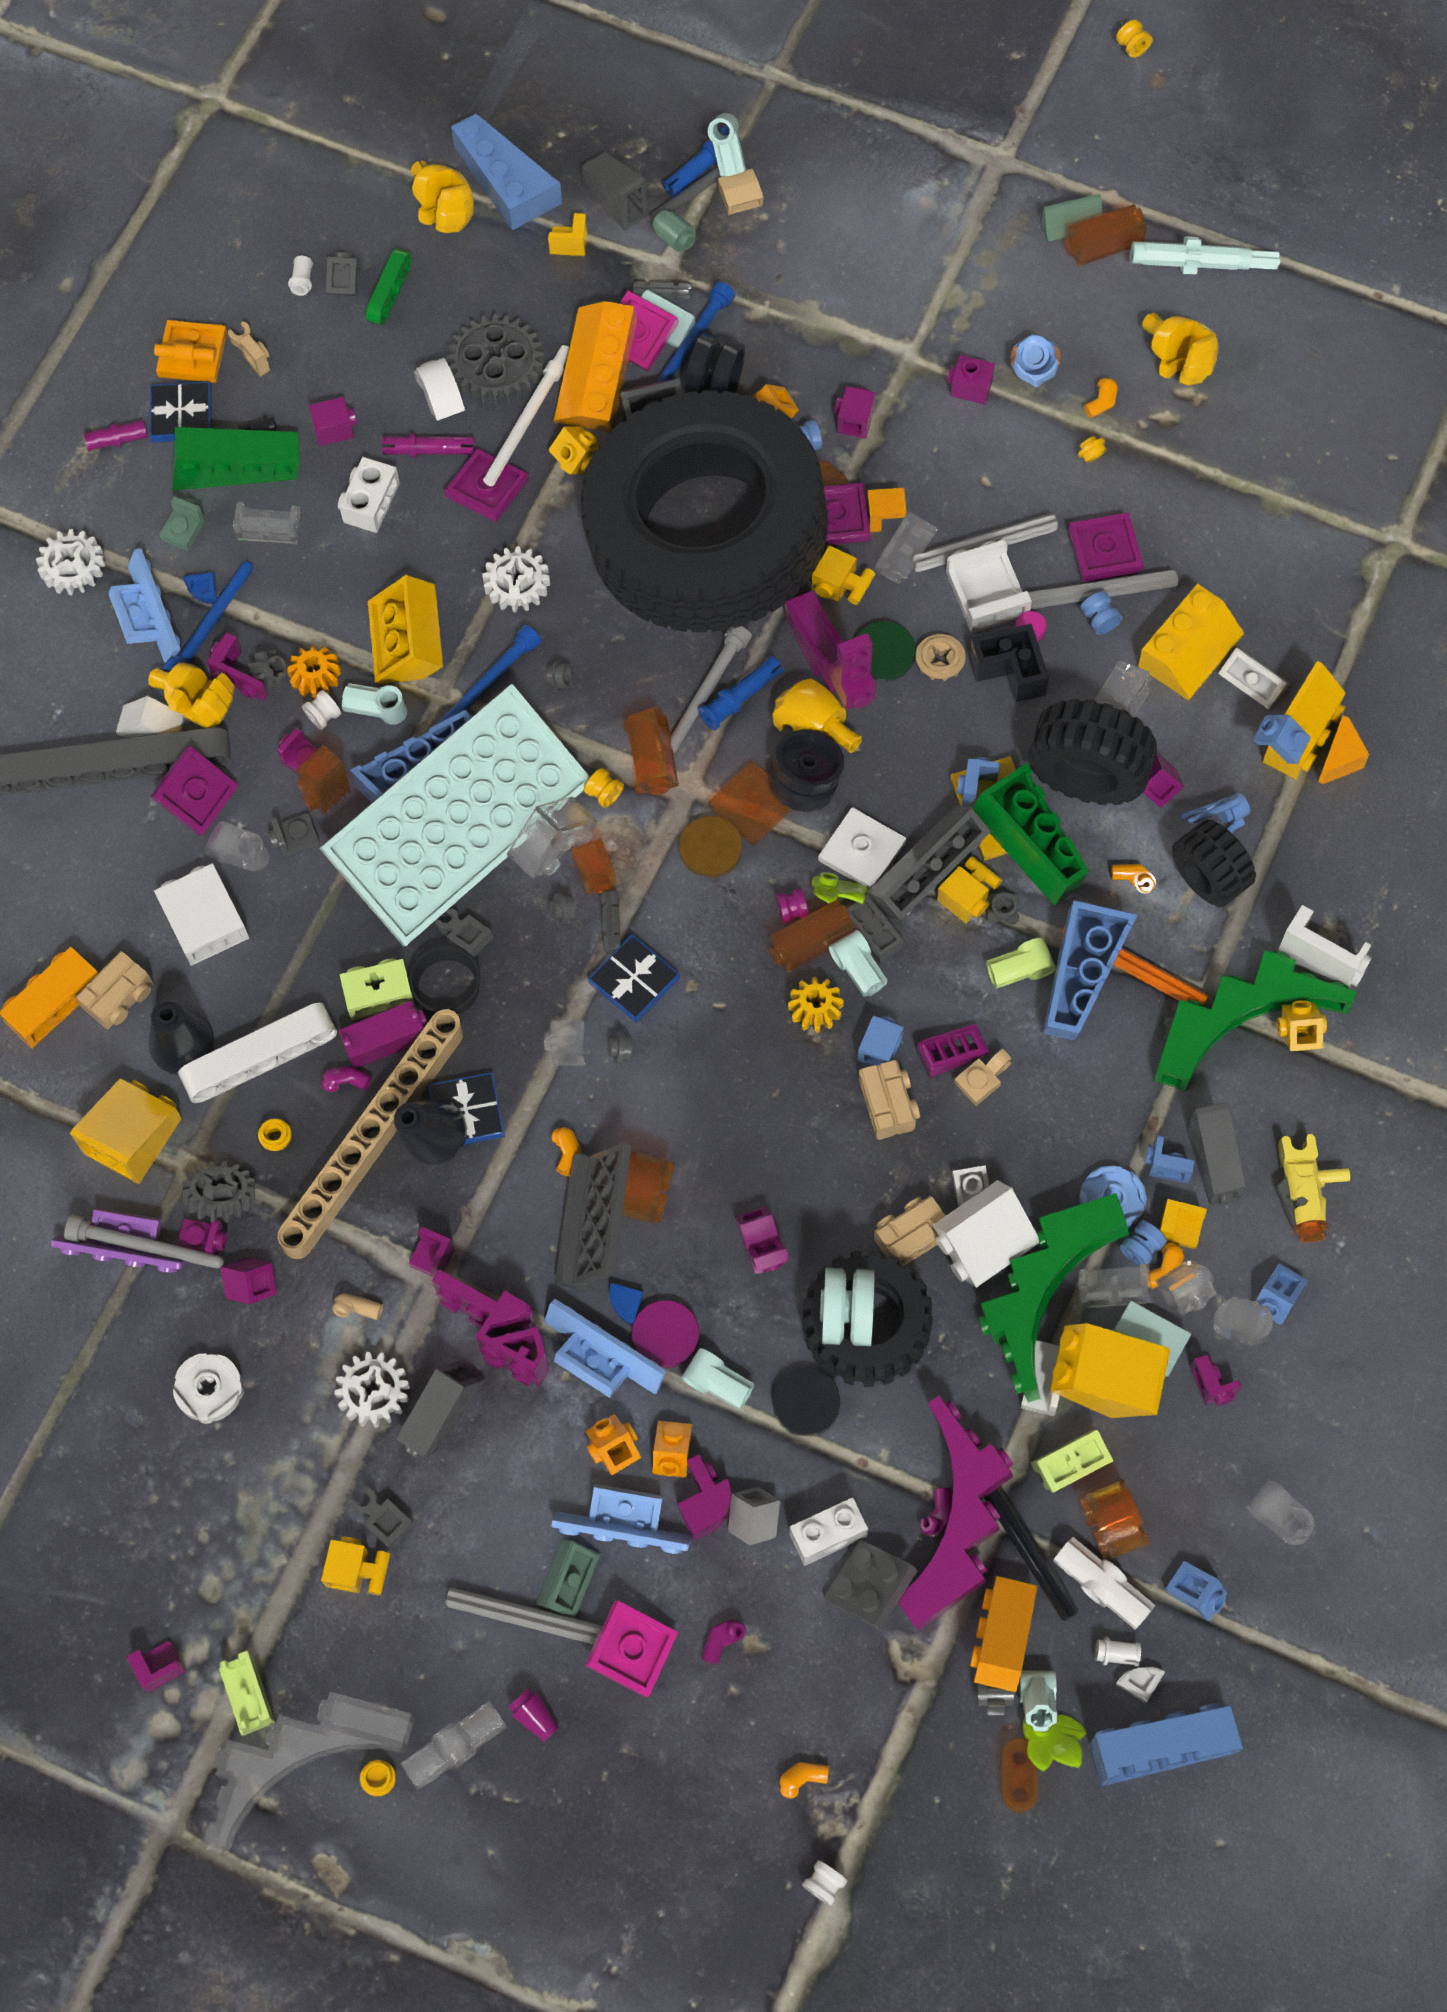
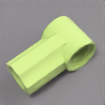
[986,938,1056,989]

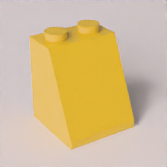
[70,1078,182,1184]
[1050,1323,1171,1418]

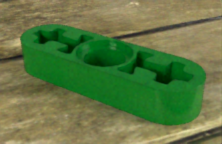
[366,248,412,326]

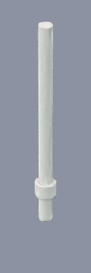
[483,345,569,486]

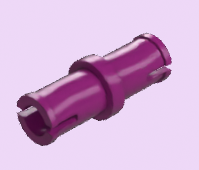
[83,419,148,452]

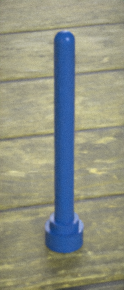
[654,282,736,384]
[161,561,253,672]
[436,625,542,725]

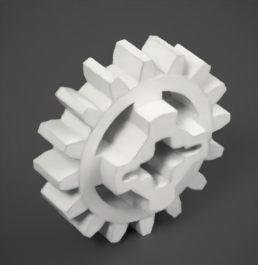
[36,529,106,595]
[482,546,550,612]
[334,1352,410,1427]

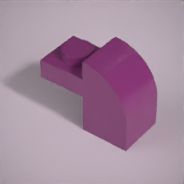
[734,1206,789,1274]
[678,1455,731,1541]

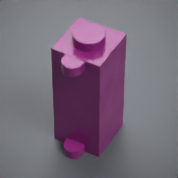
[338,1001,428,1069]

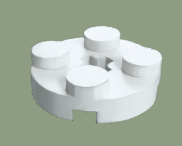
[173,1353,244,1424]

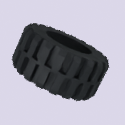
[1028,699,1157,805]
[803,1250,933,1387]

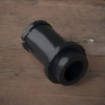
[238,415,278,431]

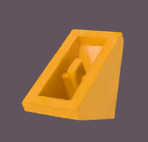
[1318,715,1370,784]

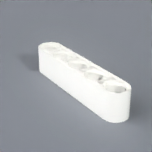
[178,1003,337,1103]

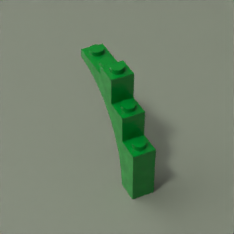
[1154,950,1357,1091]
[978,1193,1129,1403]

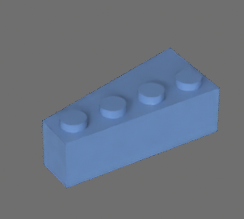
[451,114,563,230]
[350,710,472,803]
[1043,901,1138,1040]
[1089,1702,1243,1787]

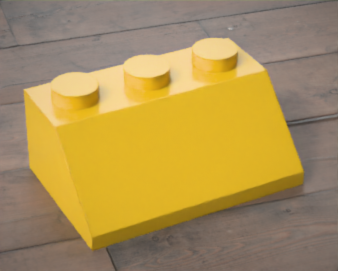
[368,575,443,684]
[1138,584,1244,701]
[1263,661,1346,780]

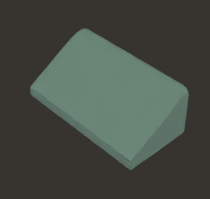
[1041,194,1103,241]
[536,1540,601,1619]

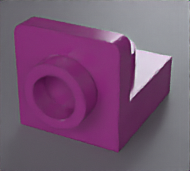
[277,728,330,784]
[177,1219,227,1255]
[1190,1355,1242,1406]

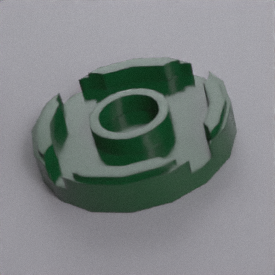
[857,621,916,681]

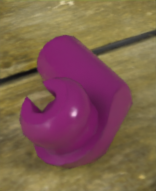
[321,1065,372,1092]
[920,1488,952,1537]
[702,1619,746,1665]

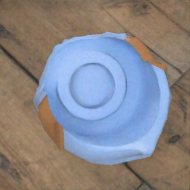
[1010,334,1061,388]

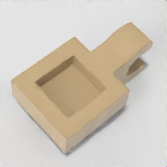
[228,321,270,377]
[954,1049,1012,1106]

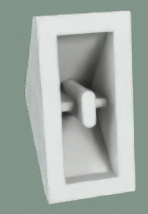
[116,696,185,738]

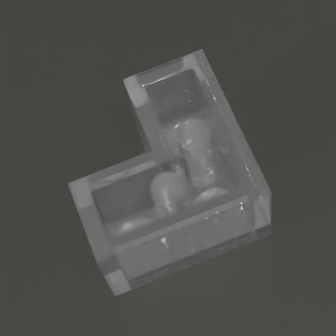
[507,796,598,879]

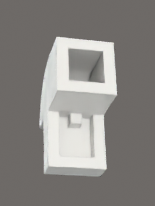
[413,358,465,421]

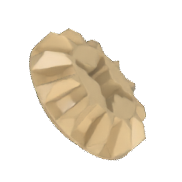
[916,634,966,682]

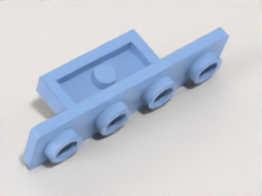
[108,548,180,663]
[544,1299,666,1398]
[551,1484,692,1554]

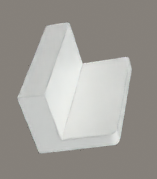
[1021,1341,1060,1416]

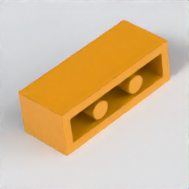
[0,947,98,1049]
[970,1576,1037,1692]

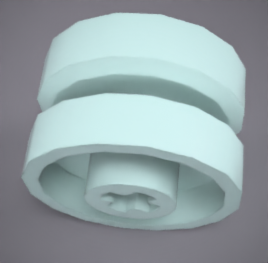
[820,1267,874,1346]

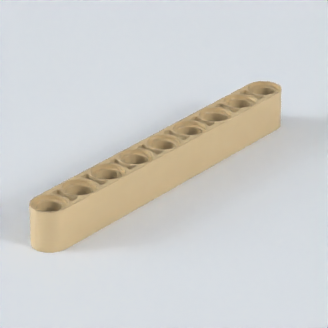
[278,1009,463,1259]

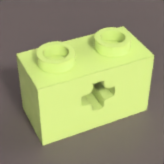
[339,958,415,1021]

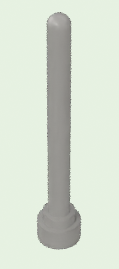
[665,626,752,753]
[64,1214,224,1269]

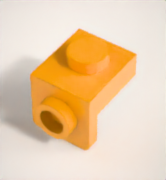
[652,1421,692,1477]

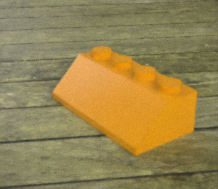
[554,301,637,433]

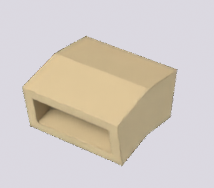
[718,168,764,215]

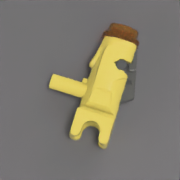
[1277,1134,1350,1243]

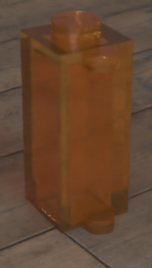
[1065,204,1146,266]
[624,707,679,795]
[768,899,854,973]

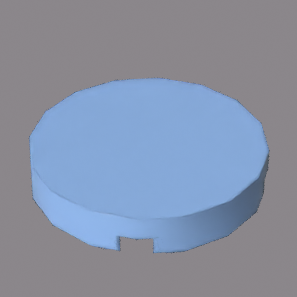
[1079,1165,1147,1228]

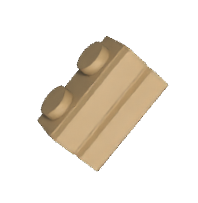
[75,951,153,1030]
[859,1060,920,1140]
[874,1195,946,1266]

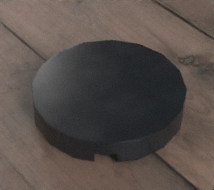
[772,1368,841,1437]

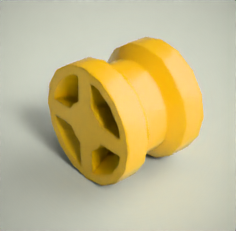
[1116,20,1153,58]
[584,768,624,808]

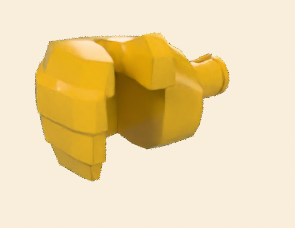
[411,160,474,233]
[1142,312,1219,386]
[148,663,235,728]
[772,678,862,753]

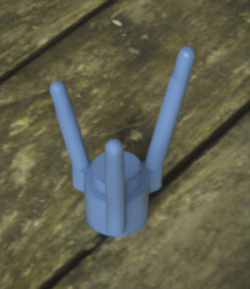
[1181,792,1250,833]

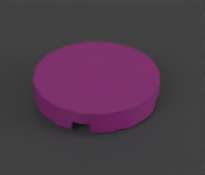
[632,1301,699,1368]

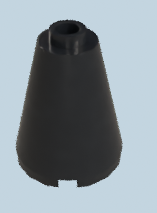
[149,1001,215,1075]
[394,1099,468,1165]

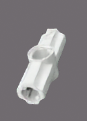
[1054,1537,1155,1630]

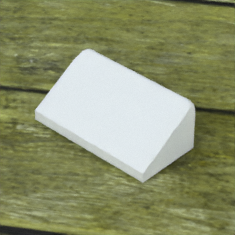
[1218,648,1290,709]

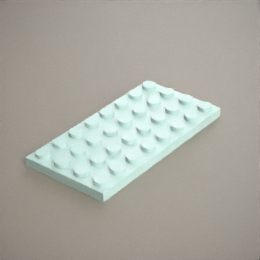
[319,684,590,947]

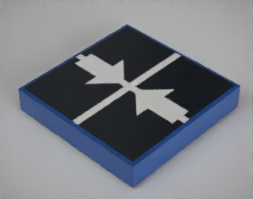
[150,381,212,443]
[588,935,680,1023]
[428,1072,505,1145]

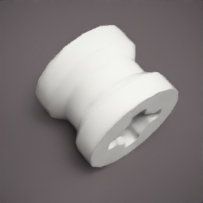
[302,690,341,730]
[802,1860,847,1906]

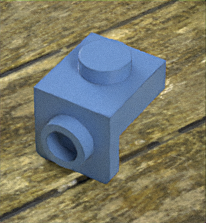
[1253,715,1311,764]
[957,757,1000,808]

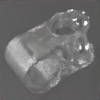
[204,821,269,872]
[1246,1480,1315,1546]

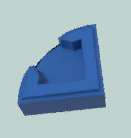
[183,572,218,604]
[609,1283,644,1326]

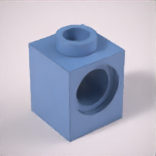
[858,1015,904,1066]

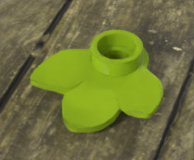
[811,872,870,904]
[1022,1715,1086,1772]

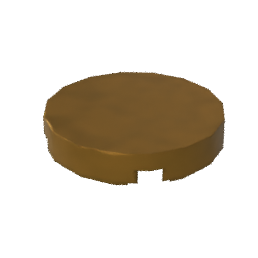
[679,816,742,878]

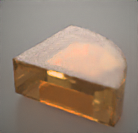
[819,461,849,486]

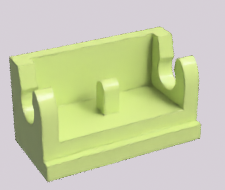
[1030,1430,1113,1493]
[219,1651,276,1736]

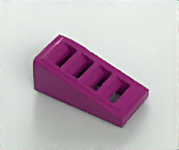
[916,1024,989,1078]

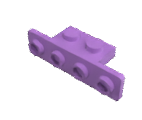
[50,1207,188,1273]

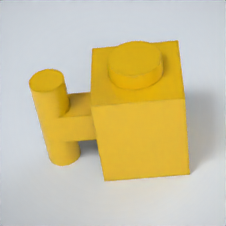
[812,545,876,605]
[937,856,1002,924]
[321,1536,391,1595]

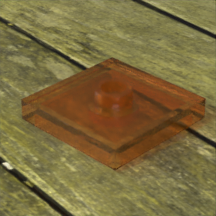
[708,761,792,847]

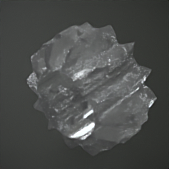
[1213,1297,1273,1347]

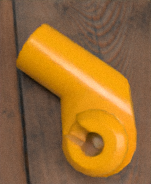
[1084,378,1118,419]
[1111,864,1156,893]
[551,1127,581,1177]
[1144,1243,1184,1289]
[779,1762,829,1798]

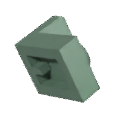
[159,497,205,551]

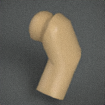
[332,1293,383,1320]

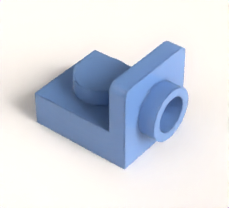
[1145,1135,1195,1184]
[1253,1263,1308,1325]
[1165,1561,1227,1621]

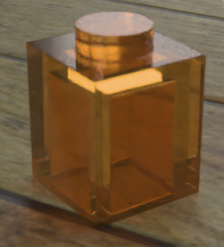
[571,839,616,895]

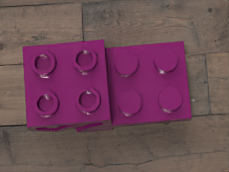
[432,1269,550,1387]

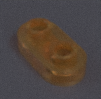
[1001,1738,1038,1813]

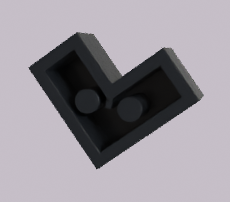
[969,623,1049,702]

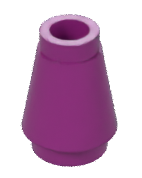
[508,1688,559,1742]

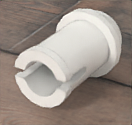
[288,256,313,296]
[1095,1637,1141,1666]

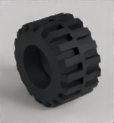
[1172,819,1256,908]

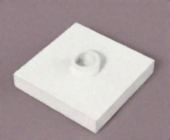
[818,807,906,889]

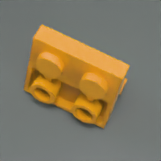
[154,320,227,383]

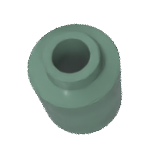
[652,209,696,252]

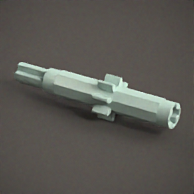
[1130,236,1280,275]

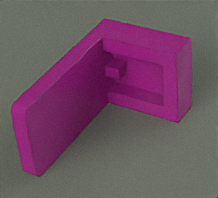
[207,633,268,701]

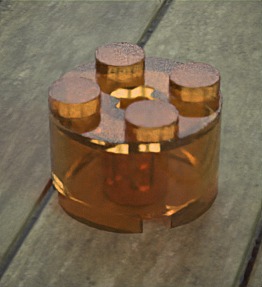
[622,1150,675,1224]
[1080,1479,1151,1560]

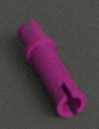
[382,434,474,458]

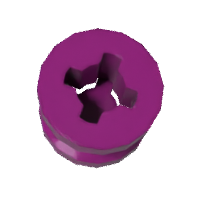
[776,887,809,924]

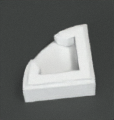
[1116,1667,1165,1704]

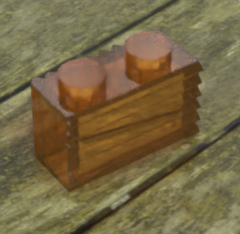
[295,745,351,814]

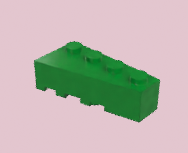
[171,427,300,491]
[973,763,1089,906]

